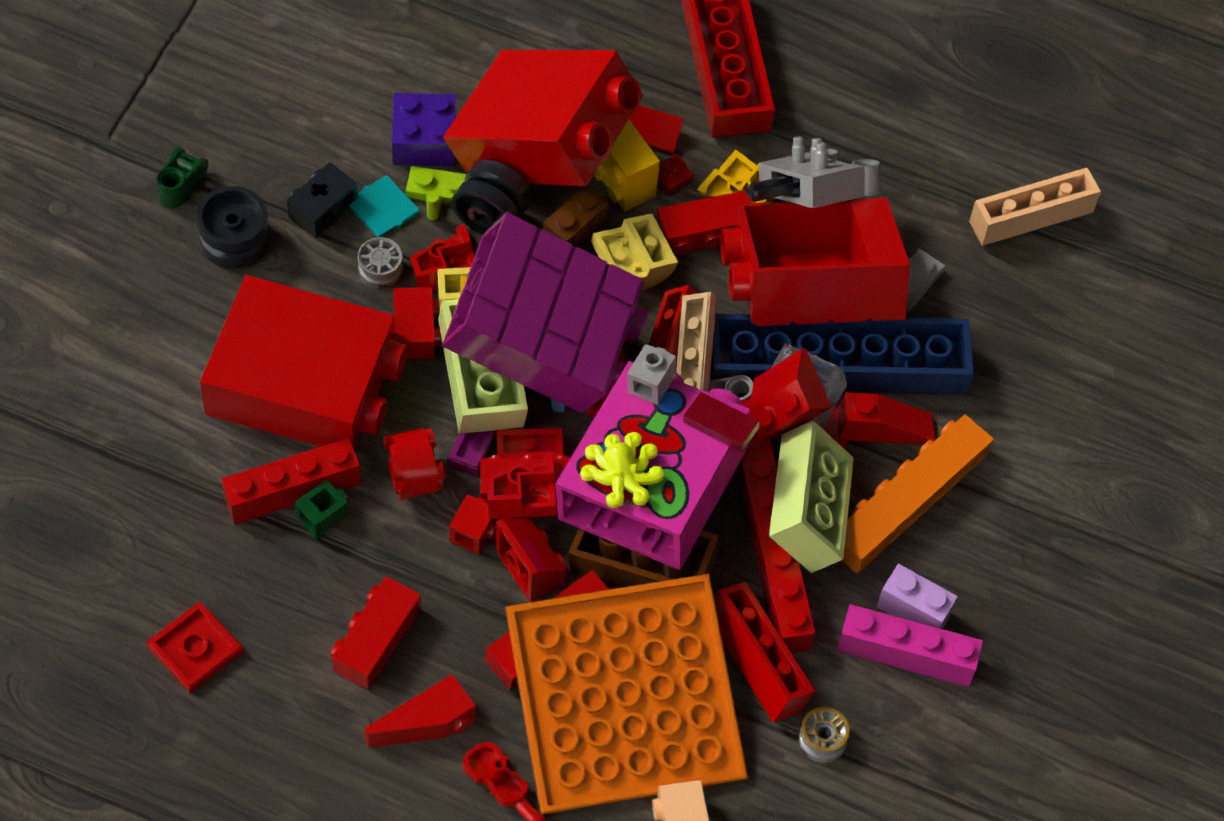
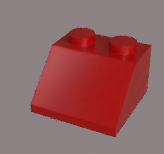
[749,348,832,439]
[496,518,568,603]

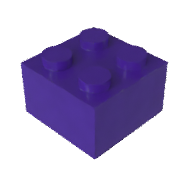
[392,93,456,166]

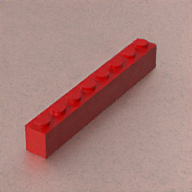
[736,399,815,653]

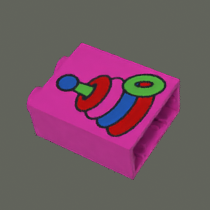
[555,361,750,570]

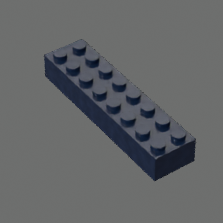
[711,314,973,394]

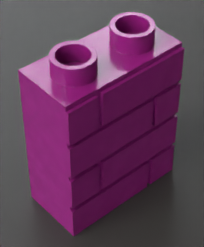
[442,212,648,413]

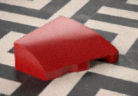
[410,224,475,293]
[487,451,557,520]

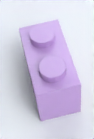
[877,564,958,629]

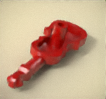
[462,742,545,821]

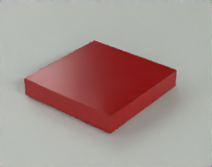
[146,601,244,694]

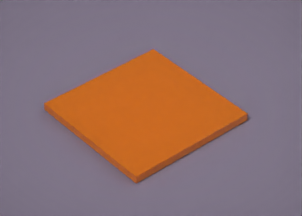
[505,574,748,815]

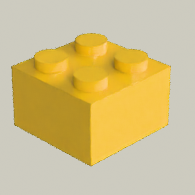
[594,119,660,212]

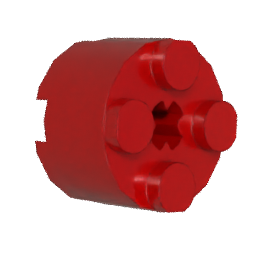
[383,428,445,501]

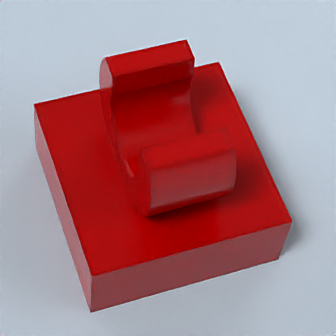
[657,154,694,197]

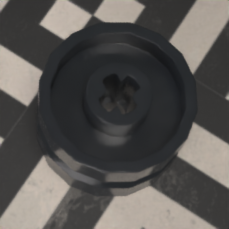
[451,159,532,235]
[197,186,270,268]

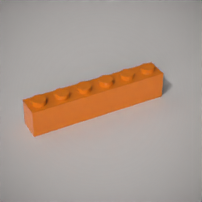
[841,414,994,574]

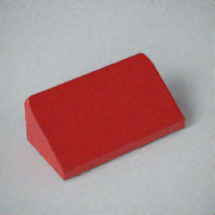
[629,105,683,154]

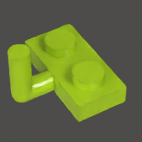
[406,166,467,221]

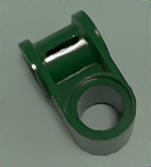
[156,147,209,208]

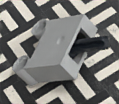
[746,136,880,208]

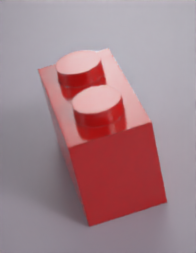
[393,287,441,360]

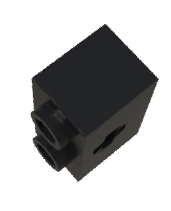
[287,162,358,239]

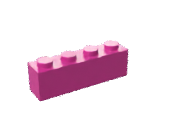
[837,604,983,687]

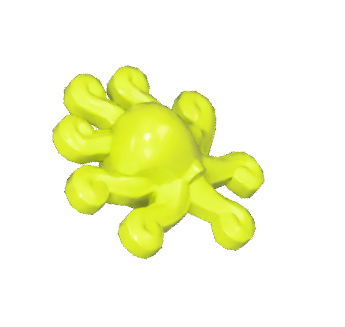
[580,432,664,508]

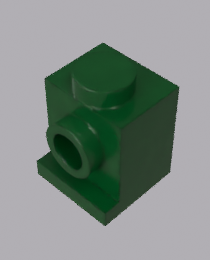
[295,480,349,540]

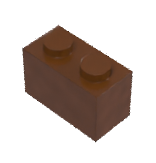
[543,186,609,248]

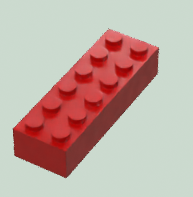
[681,0,775,138]

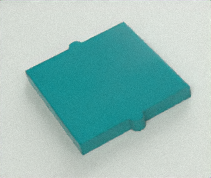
[350,175,420,238]

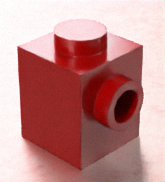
[449,494,497,555]

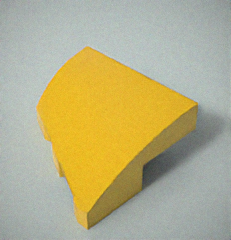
[698,150,775,203]

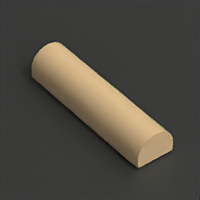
[676,292,717,393]

